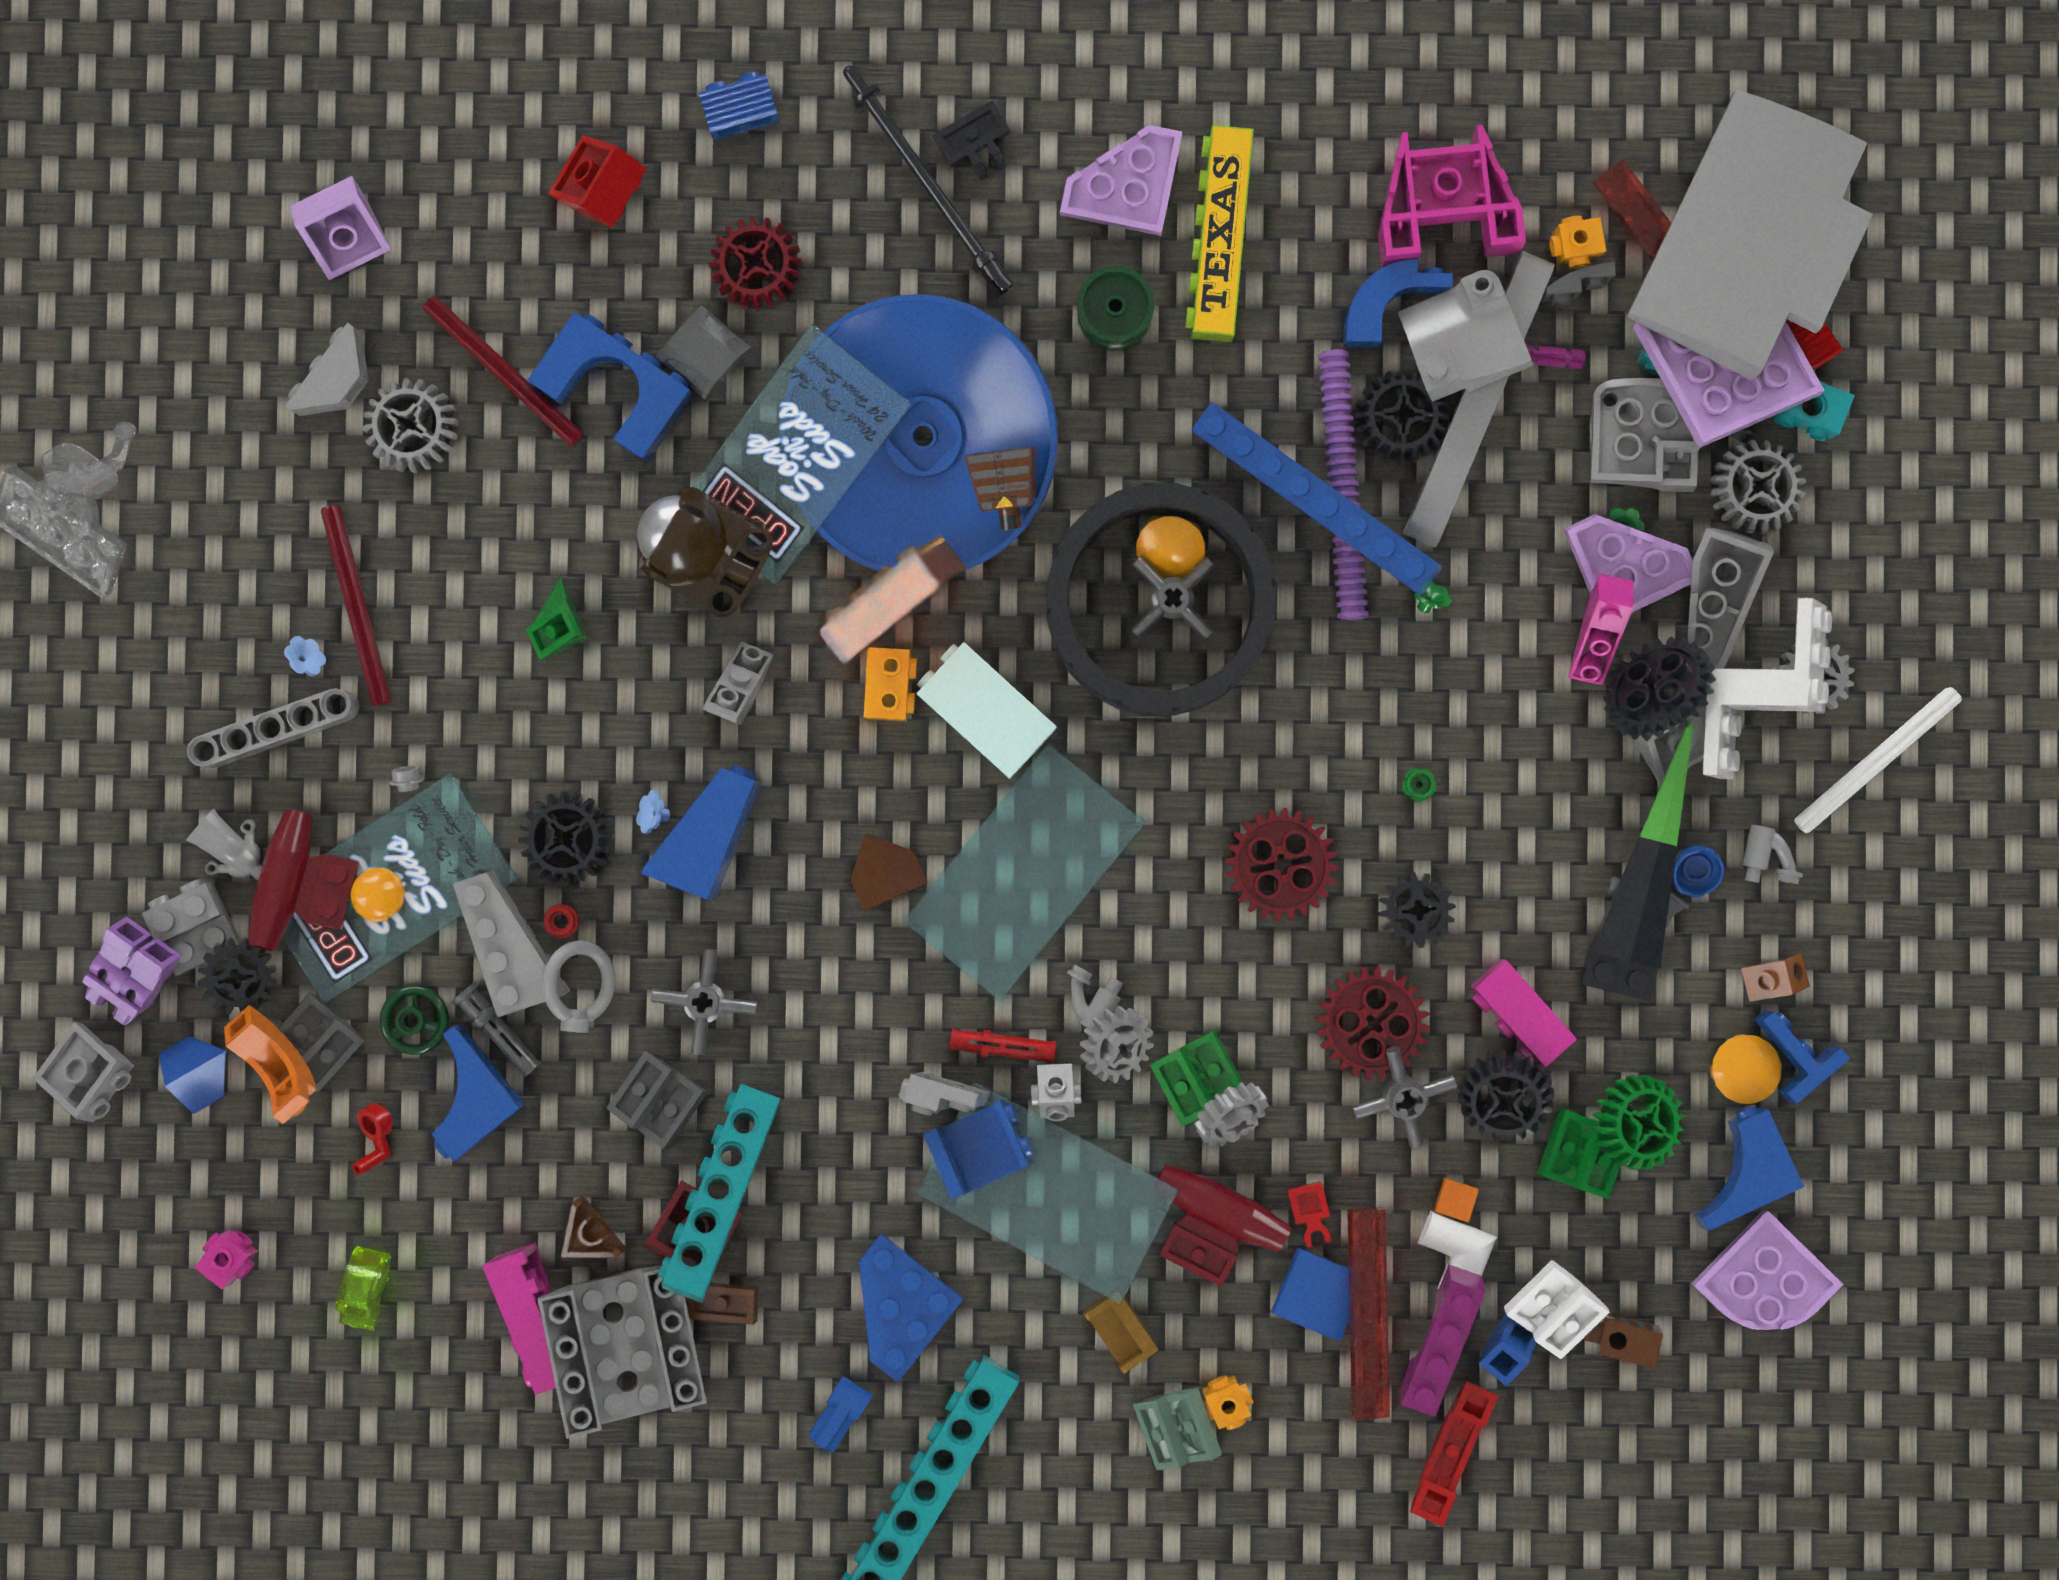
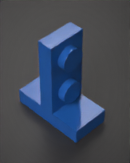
[1754,1010,1850,1104]

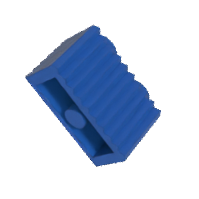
[699,72,779,140]

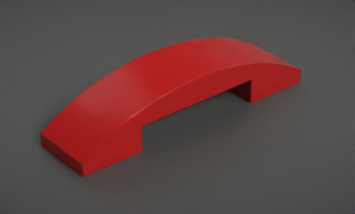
[1410,1380,1499,1527]

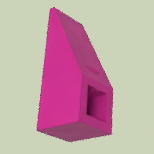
[1568,574,1633,685]

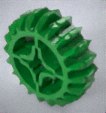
[1592,1075,1686,1170]

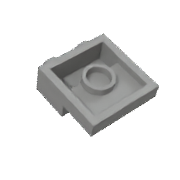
[141,879,241,976]
[33,1022,135,1122]
[899,1072,990,1116]

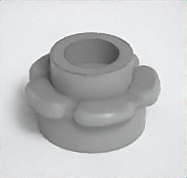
[389,766,424,792]

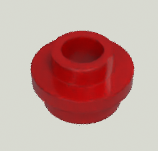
[543,904,579,939]

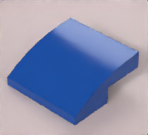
[1271,1247,1367,1341]

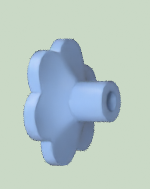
[284,636,326,677]
[636,790,670,834]

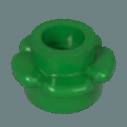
[1402,768,1437,802]

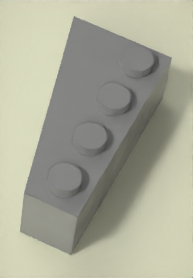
[453,870,571,1017]

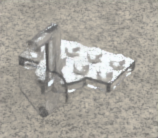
[0,422,136,599]

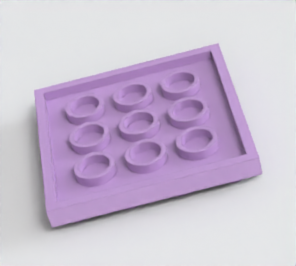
[1633,321,1824,448]

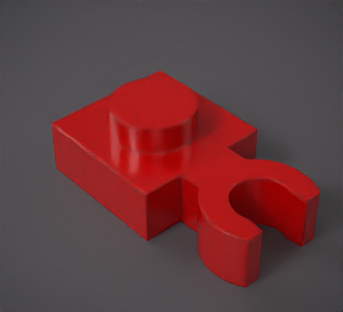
[1287,1181,1331,1247]

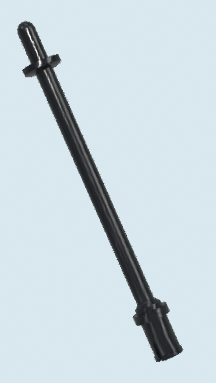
[843,66,1014,297]

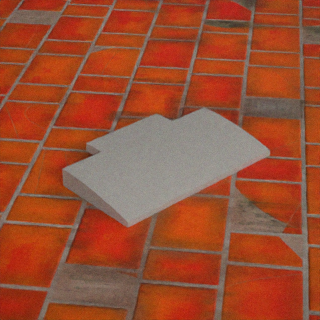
[1626,89,1873,381]

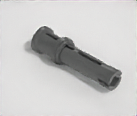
[451,982,541,1077]

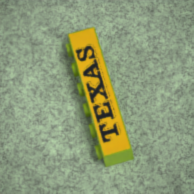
[1185,125,1254,343]

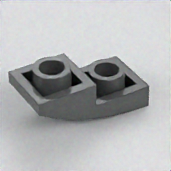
[1541,262,1616,306]

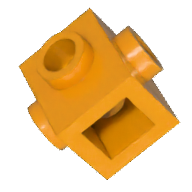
[1549,215,1606,269]
[1202,1375,1254,1430]

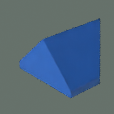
[159,1036,226,1114]

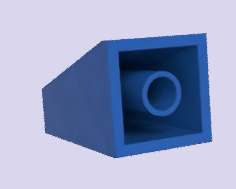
[641,765,762,900]

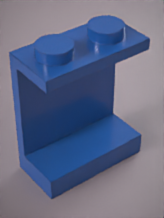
[923,1100,1034,1199]

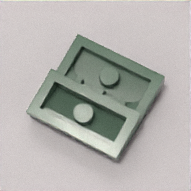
[1133,1387,1222,1470]

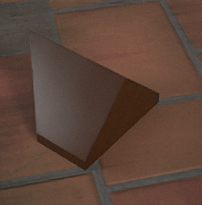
[850,833,928,911]
[561,1195,627,1258]

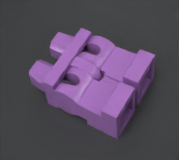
[82,916,182,1025]

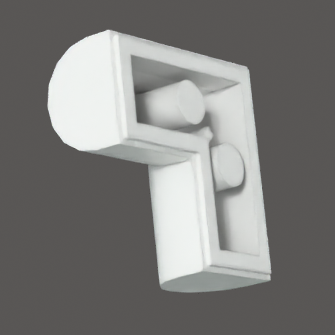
[1418,1210,1497,1289]

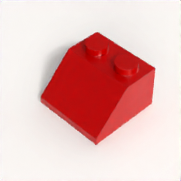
[548,135,647,228]

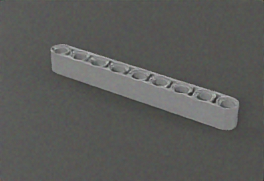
[1403,251,1555,548]

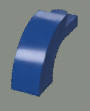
[1479,1314,1537,1386]

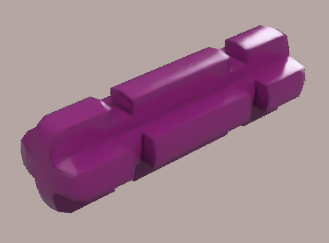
[1525,344,1586,369]

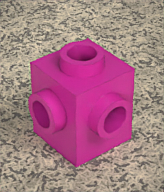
[194,1230,258,1289]

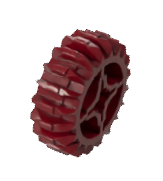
[708,216,803,311]

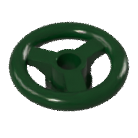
[379,985,449,1055]

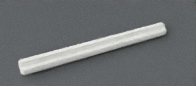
[1794,687,1962,833]

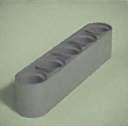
[187,688,359,768]

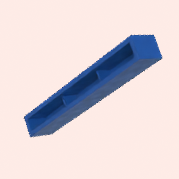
[1191,402,1442,596]

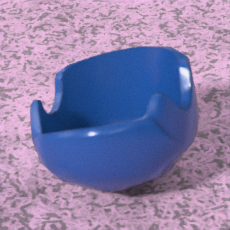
[1672,845,1725,898]

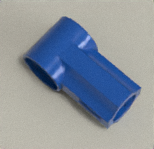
[808,1376,872,1452]

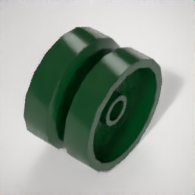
[1077,266,1154,351]

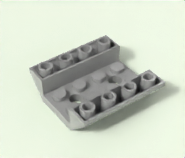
[537,1266,707,1439]

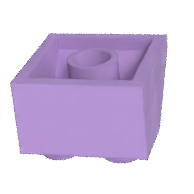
[290,176,391,280]

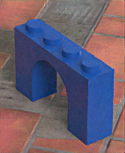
[527,311,694,463]

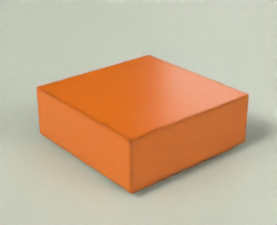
[1433,1177,1479,1223]

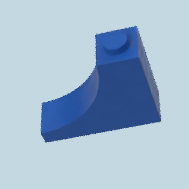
[432,1024,526,1161]
[1694,1105,1804,1231]

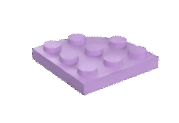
[1691,1209,1844,1330]

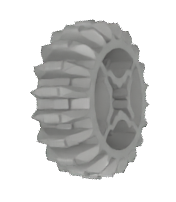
[363,378,459,473]
[1709,440,1806,534]

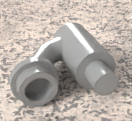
[1742,825,1803,884]
[1067,964,1123,1029]

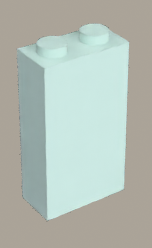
[916,642,1057,779]

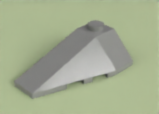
[1687,527,1774,669]

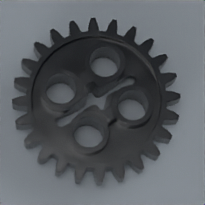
[1603,637,1716,741]

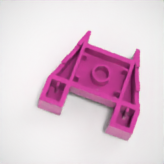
[1378,125,1526,268]

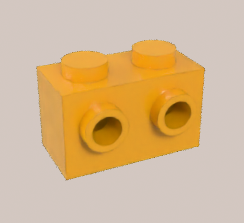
[864,647,917,722]

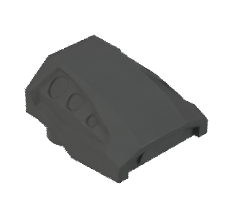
[656,306,753,401]

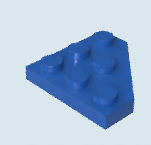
[859,1232,963,1382]

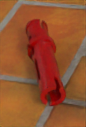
[949,1028,1056,1063]

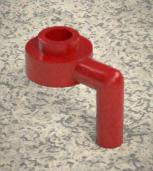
[352,1103,392,1176]

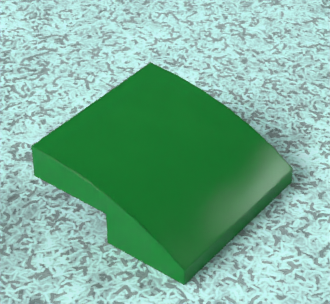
[1150,1030,1244,1127]
[1537,1108,1620,1199]

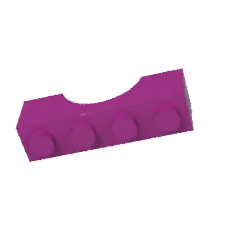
[1400,1264,1485,1417]

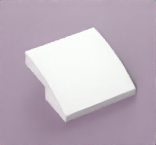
[1504,1260,1610,1359]

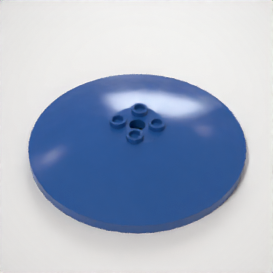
[780,294,1059,578]

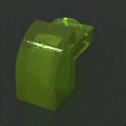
[335,1246,390,1331]

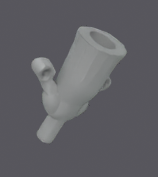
[186,808,262,880]

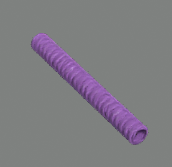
[1318,349,1369,621]

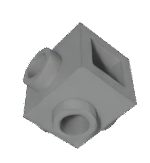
[1031,1063,1081,1121]

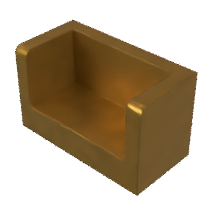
[1083,1287,1158,1374]

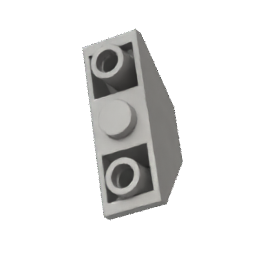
[285,322,369,416]
[703,641,773,725]

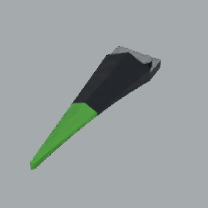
[1580,722,1693,1001]

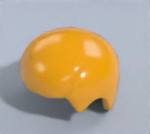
[351,867,405,922]

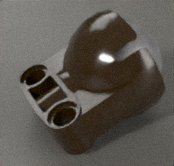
[637,485,773,618]

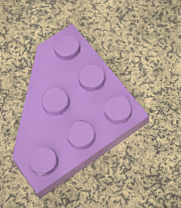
[1060,125,1183,236]
[1563,514,1693,612]

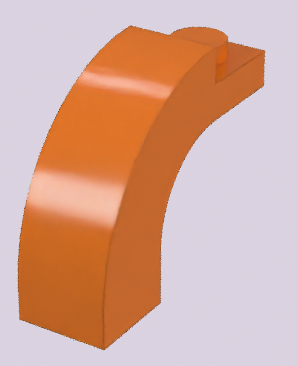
[224,1005,317,1124]

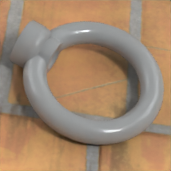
[542,940,615,1033]

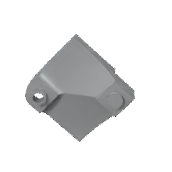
[1398,270,1533,402]
[1590,378,1700,492]

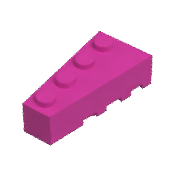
[482,1242,556,1395]

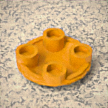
[1136,516,1205,579]
[1710,1034,1782,1104]

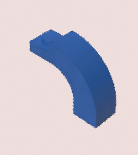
[1343,259,1453,348]

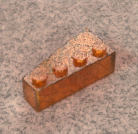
[818,534,966,664]

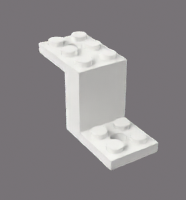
[1703,598,1832,779]

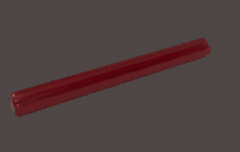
[423,296,583,447]
[320,505,391,706]

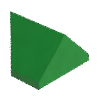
[526,576,589,660]

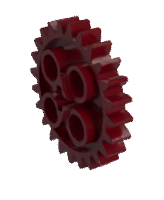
[1224,808,1338,921]
[1315,966,1430,1080]

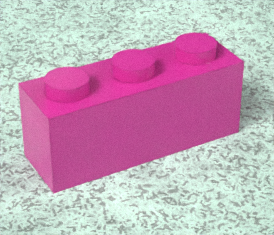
[1470,959,1577,1067]

